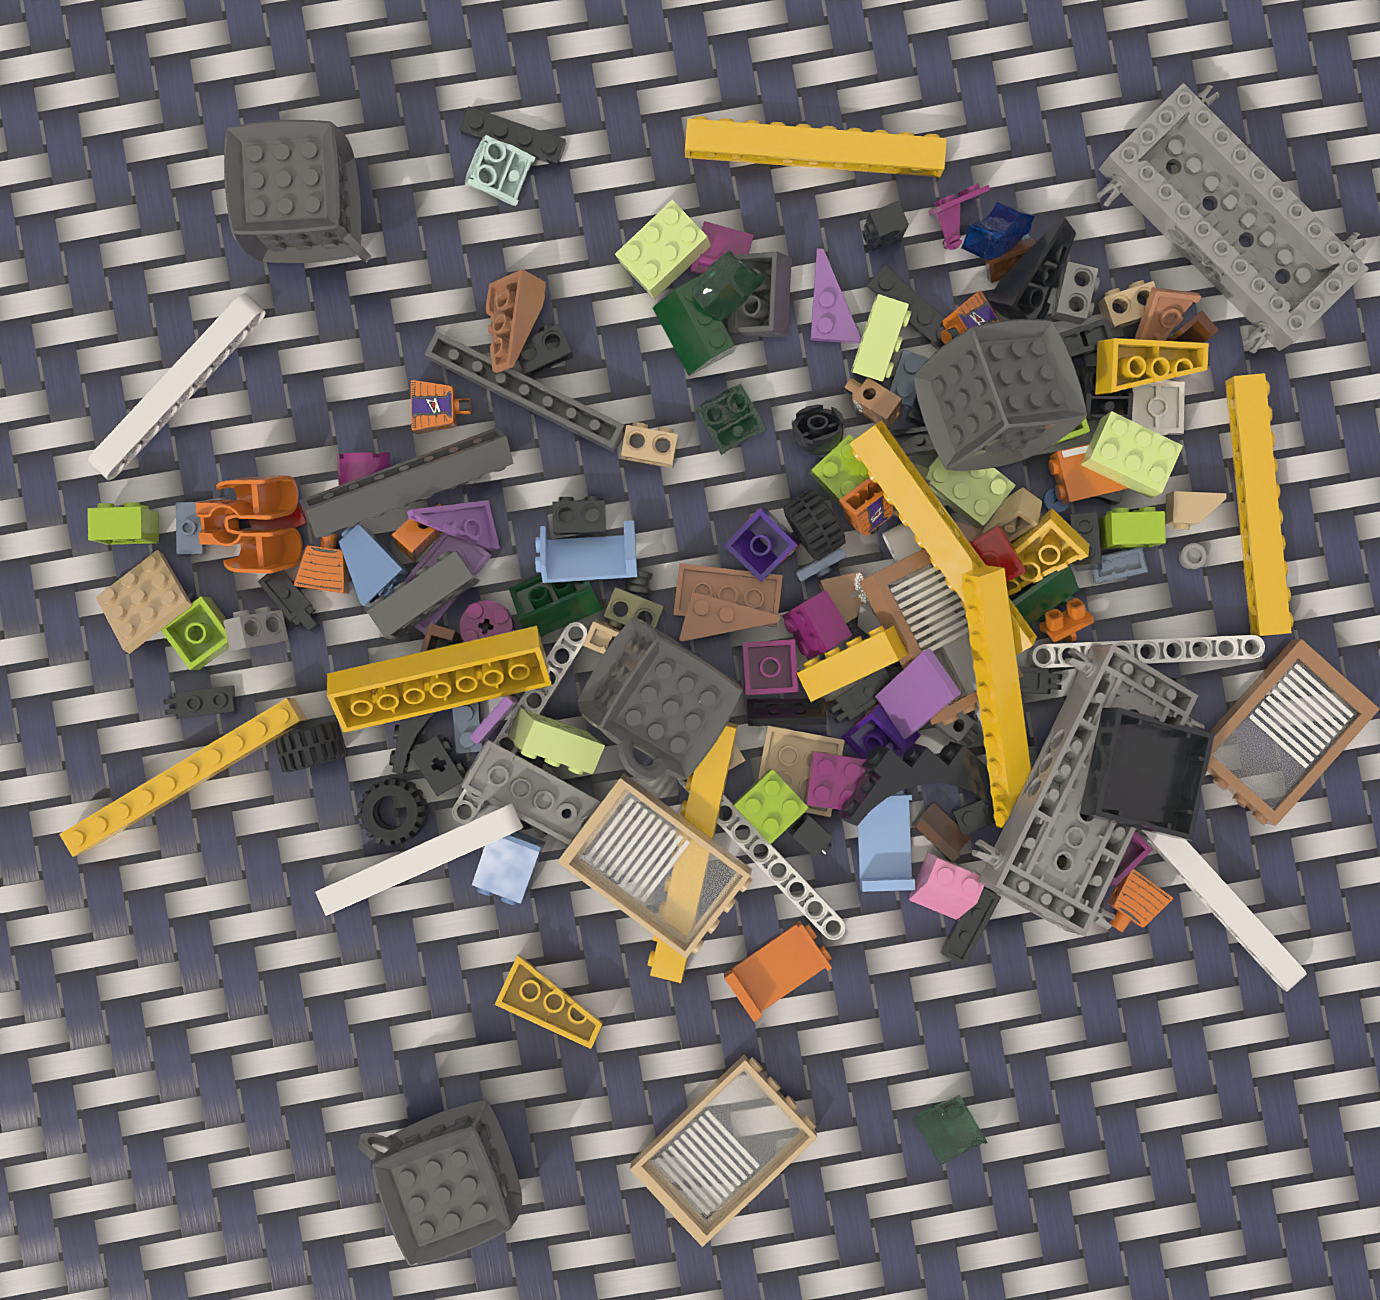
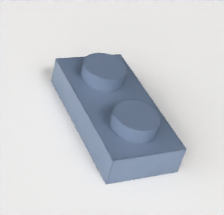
[889,350,928,408]
[452,702,483,754]

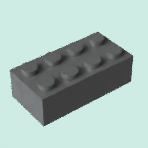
[367,551,481,640]

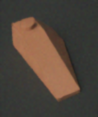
[486,269,546,373]

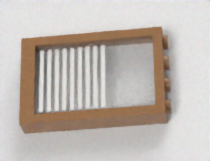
[859,548,1023,725]
[1207,639,1380,826]

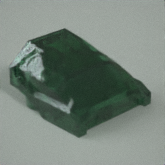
[692,250,765,321]
[695,384,766,455]
[913,1095,988,1165]

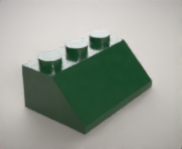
[652,277,735,376]
[1010,564,1079,629]
[509,574,602,637]

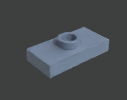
[176,502,205,555]
[1092,547,1148,584]
[794,548,847,582]

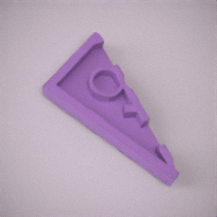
[810,248,861,344]
[407,500,500,551]

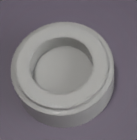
[1179,543,1207,569]

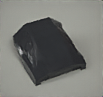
[1078,366,1134,420]

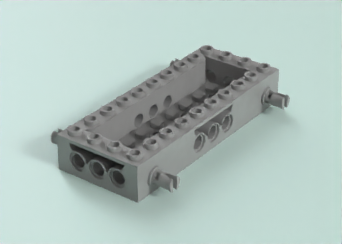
[1097,83,1369,353]
[972,644,1204,936]

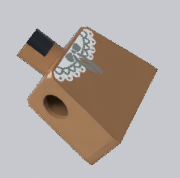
[843,378,902,430]
[818,571,869,623]

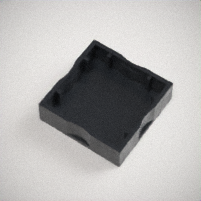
[1079,707,1215,841]

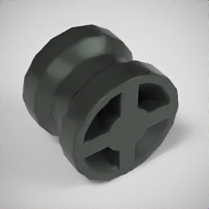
[625,570,653,594]

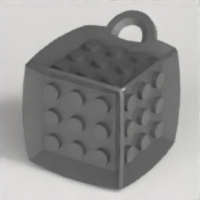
[224,120,371,263]
[913,319,1087,471]
[577,618,743,781]
[357,1100,522,1266]

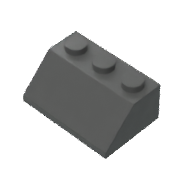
[728,251,792,337]

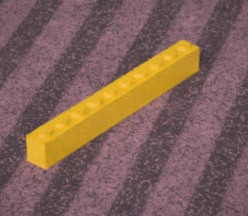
[685,116,947,177]
[1225,373,1293,636]
[849,420,1037,655]
[961,565,1031,828]
[59,698,307,857]
[648,722,739,983]

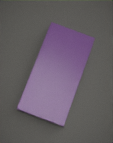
[404,532,492,635]
[875,648,961,740]
[470,694,521,744]

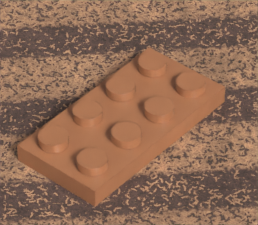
[673,563,783,627]

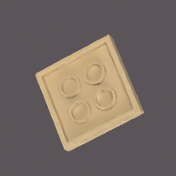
[96,550,192,654]
[757,726,845,817]

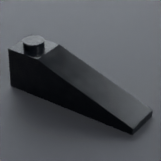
[988,217,1076,320]

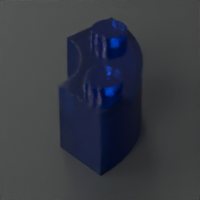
[961,202,1035,259]

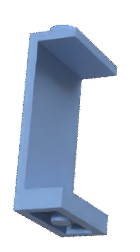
[535,520,637,583]
[858,789,915,892]

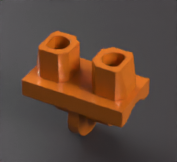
[1039,598,1094,643]

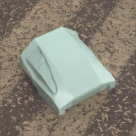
[465,135,535,206]

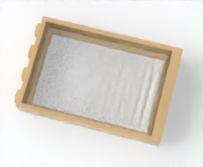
[557,773,752,958]
[630,1054,818,1247]

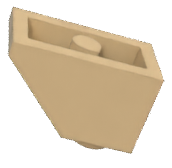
[982,487,1042,542]
[1165,491,1226,530]

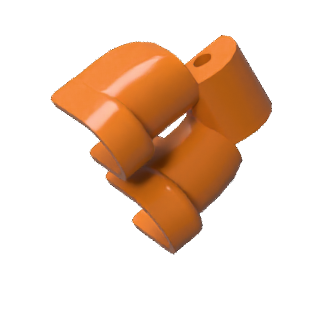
[196,475,303,574]

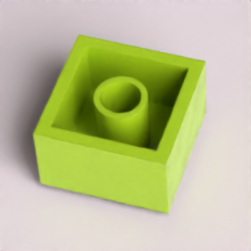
[809,434,869,507]
[88,502,159,545]
[1099,507,1166,549]
[161,596,229,670]
[733,768,809,844]

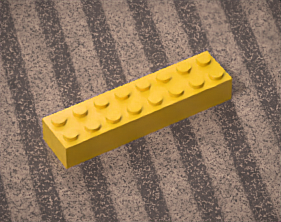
[327,626,551,733]

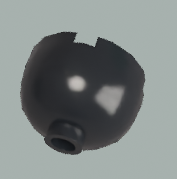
[792,404,845,455]

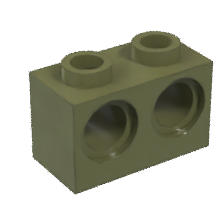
[604,587,664,629]

